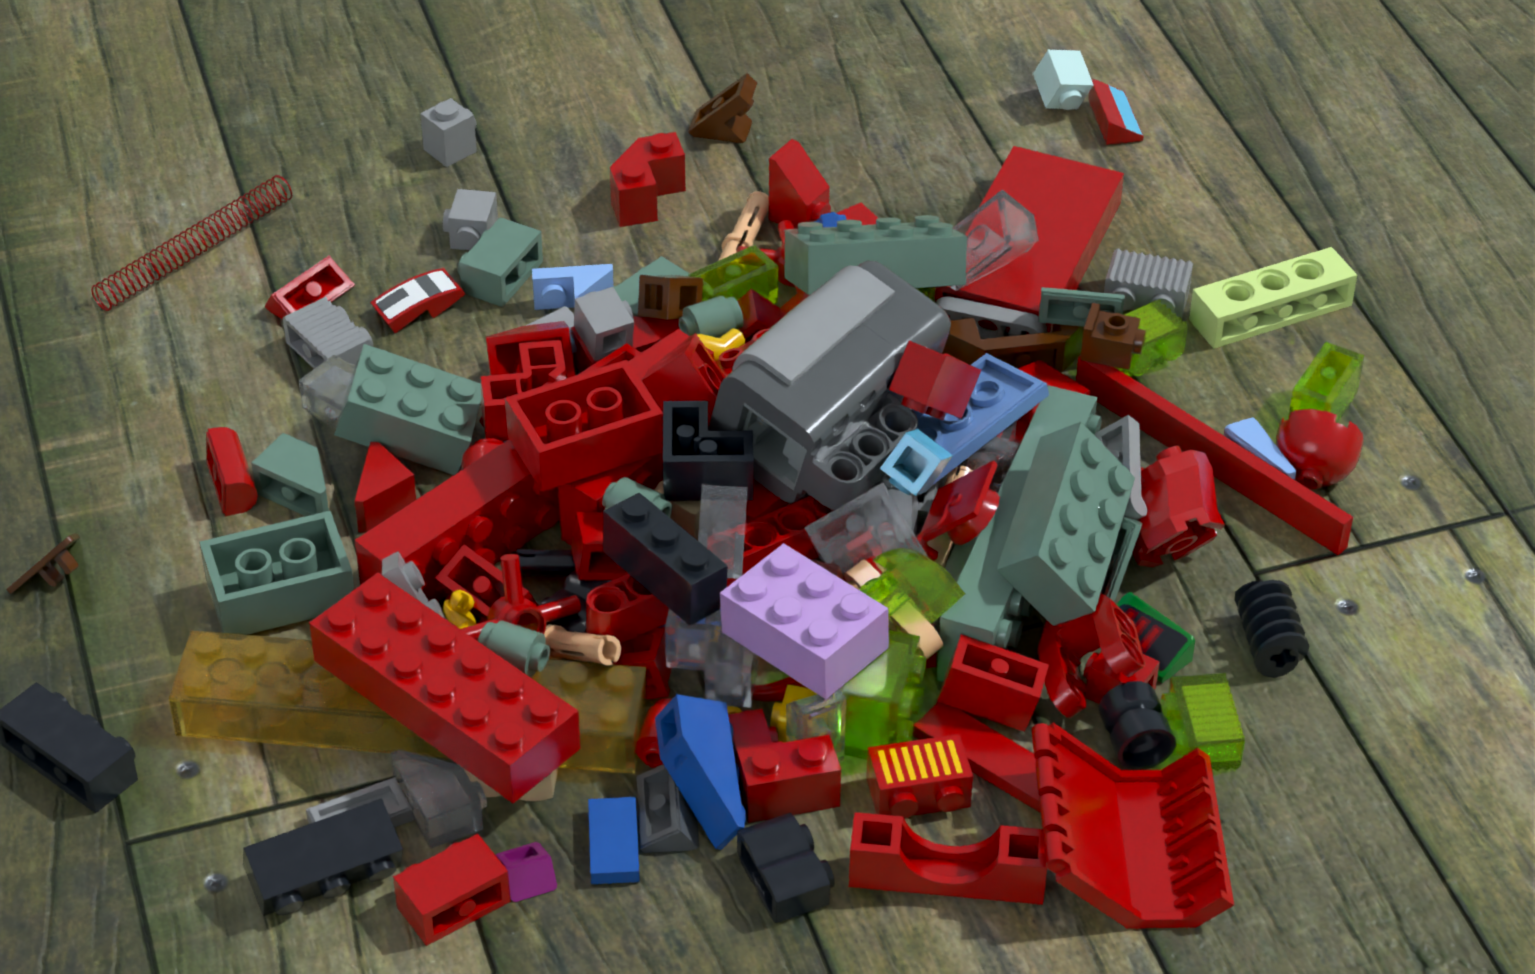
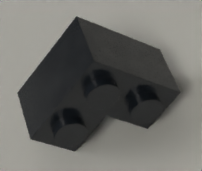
[663,401,754,501]

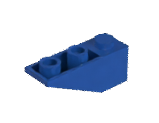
[655,694,746,850]

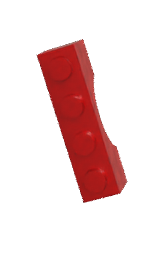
[849,812,1047,905]

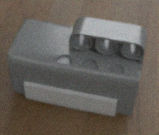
[708,260,951,510]

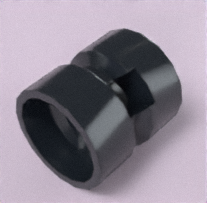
[1098,681,1176,770]

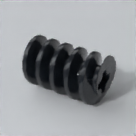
[1234,580,1310,678]

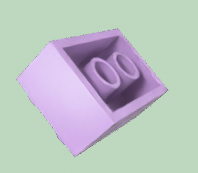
[720,543,889,699]

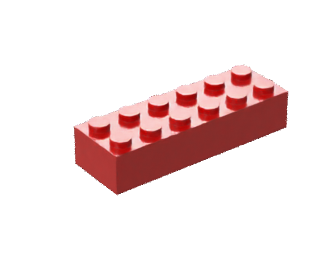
[309,573,581,804]

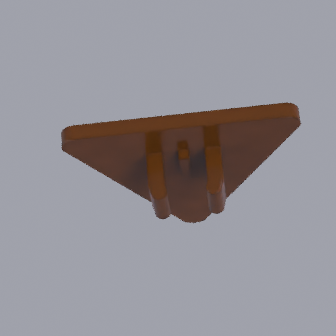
[6,533,80,595]

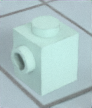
[1033,49,1093,110]

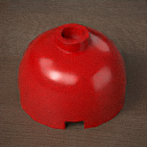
[1276,409,1364,489]

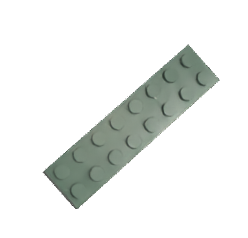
[937,385,1102,682]

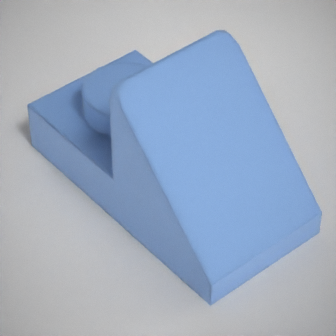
[532,264,614,310]

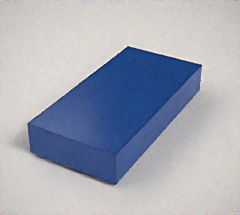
[588,797,640,884]

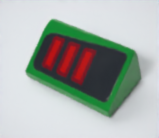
[1116,592,1195,683]

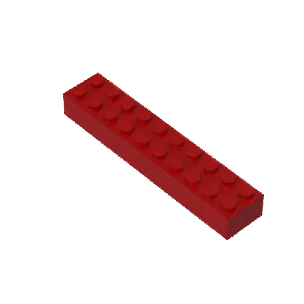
[355,329,714,602]

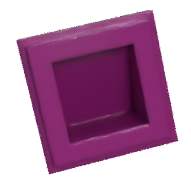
[495,842,557,902]

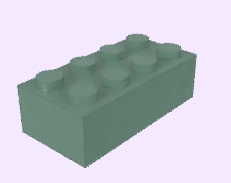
[785,215,967,295]
[996,422,1135,626]

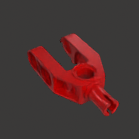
[1038,593,1145,719]

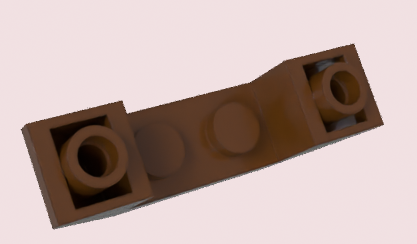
[942,318,1084,372]

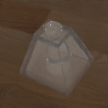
[951,190,1039,291]

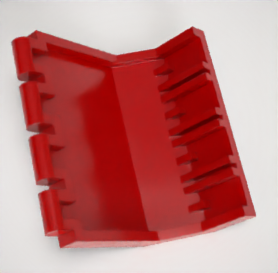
[1031,722,1234,929]

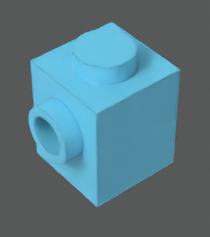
[880,429,953,496]

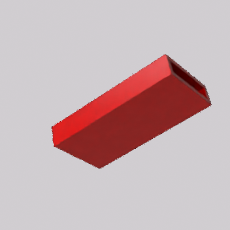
[935,146,1124,335]

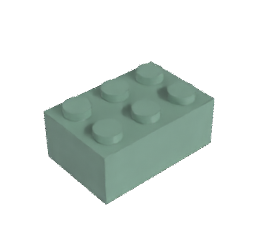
[334,344,481,475]
[199,511,354,640]

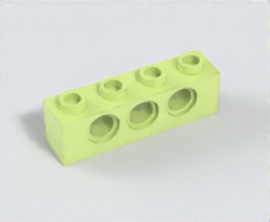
[1189,247,1357,349]

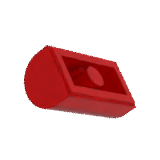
[206,427,258,517]

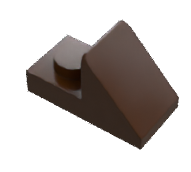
[688,73,757,143]

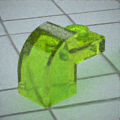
[859,548,965,624]

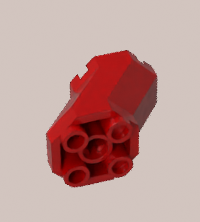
[1132,446,1225,568]

